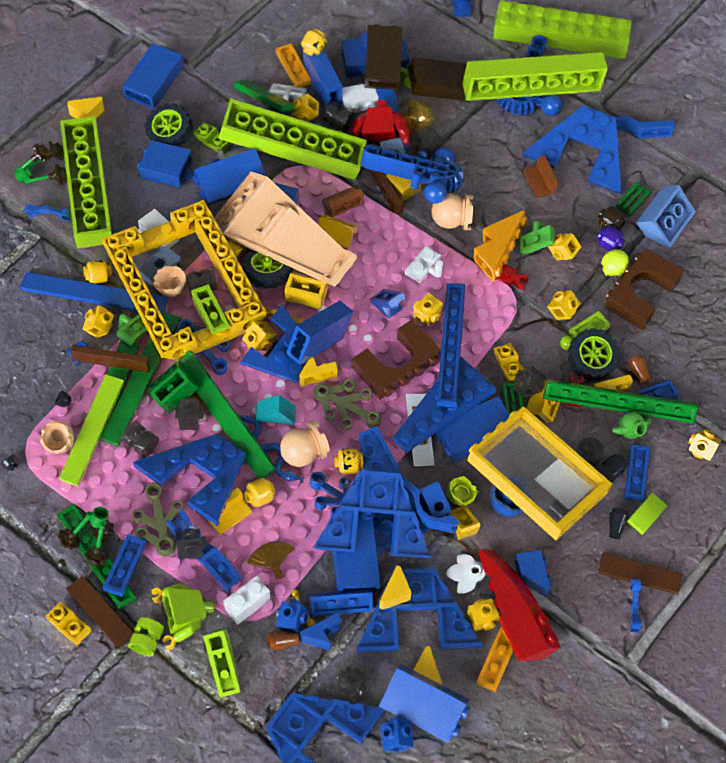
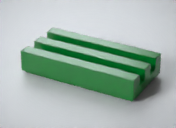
[616,182,652,216]
[501,382,524,415]

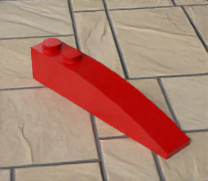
[478,550,561,662]

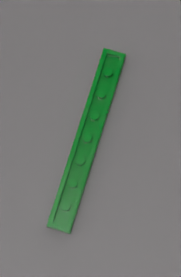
[100,312,181,447]
[178,350,277,479]
[543,379,699,423]

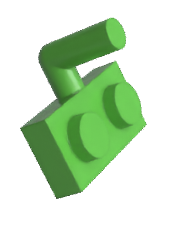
[520,221,555,255]
[117,314,148,347]

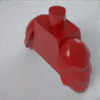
[350,100,410,146]

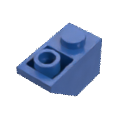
[514,550,552,596]

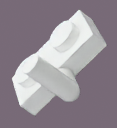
[270,83,307,101]
[405,246,443,283]

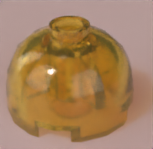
[404,99,435,135]

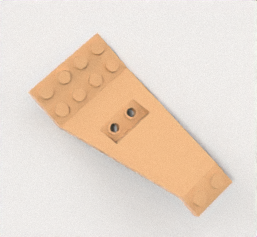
[214,171,358,287]

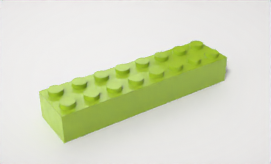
[493,0,632,59]
[463,52,608,101]
[219,98,367,180]
[60,116,113,249]

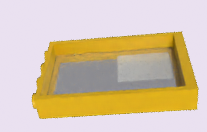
[467,406,612,540]

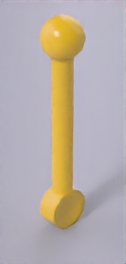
[291,589,315,627]

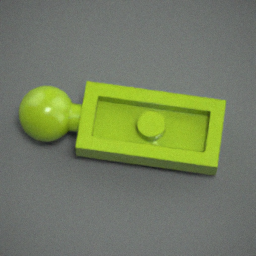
[560,311,610,350]

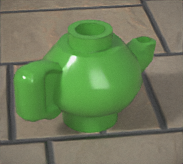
[612,412,652,440]

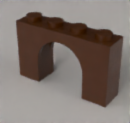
[605,248,684,330]
[352,319,441,400]

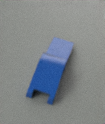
[615,116,675,139]
[384,466,459,533]
[166,509,243,592]

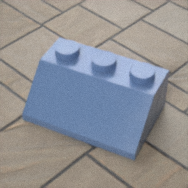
[636,185,696,248]

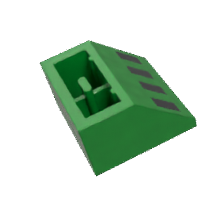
[148,361,199,413]

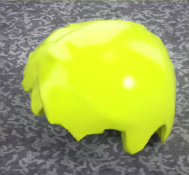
[601,249,629,276]
[446,476,479,506]

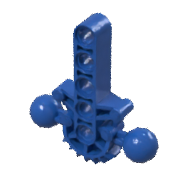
[497,35,563,117]
[360,145,464,204]

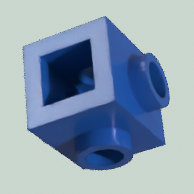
[276,599,309,633]
[380,717,414,753]

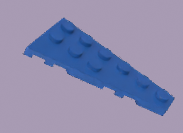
[393,356,496,453]
[359,426,431,555]

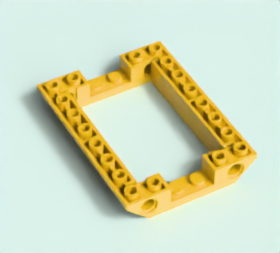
[101,200,267,360]

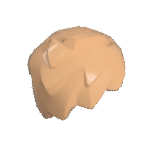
[153,266,187,297]
[40,421,74,454]

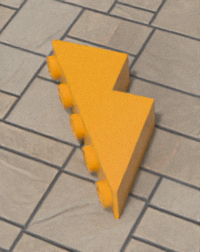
[474,210,528,282]

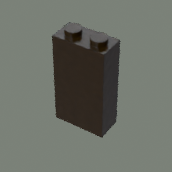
[364,24,402,90]
[408,57,470,102]

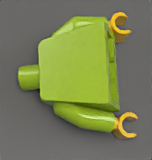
[152,583,214,650]

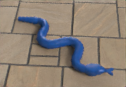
[239,415,305,483]

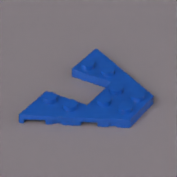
[523,105,621,194]
[133,434,246,526]
[313,470,431,559]
[356,568,482,652]
[266,693,386,763]

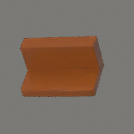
[523,155,558,198]
[322,187,364,217]

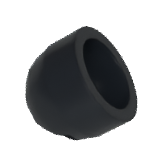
[55,390,71,408]
[1,454,19,471]

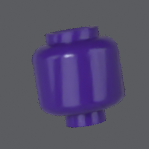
[597,226,625,251]

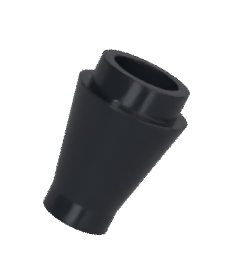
[609,508,629,539]

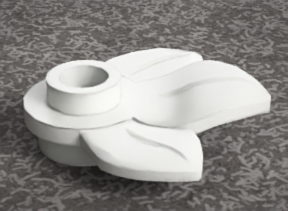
[446,554,486,594]

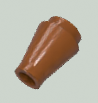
[628,355,651,384]
[267,630,299,651]

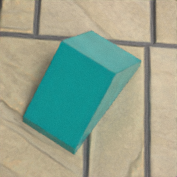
[256,395,296,425]

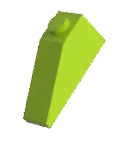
[191,284,230,335]
[203,627,241,698]

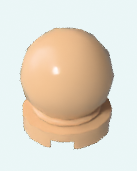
[431,193,473,230]
[280,420,330,467]

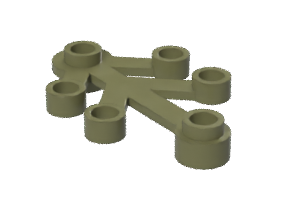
[313,379,381,431]
[132,483,184,557]

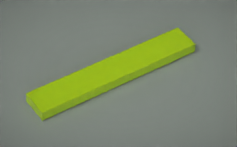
[59,374,124,487]

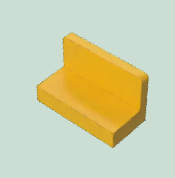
[318,214,358,248]
[526,381,560,423]
[207,487,252,535]

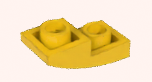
[493,343,526,382]
[45,602,92,646]

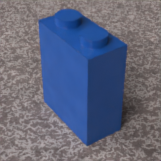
[137,140,193,188]

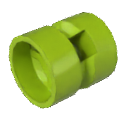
[128,617,165,656]

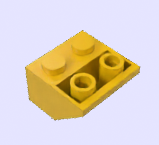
[285,269,329,310]

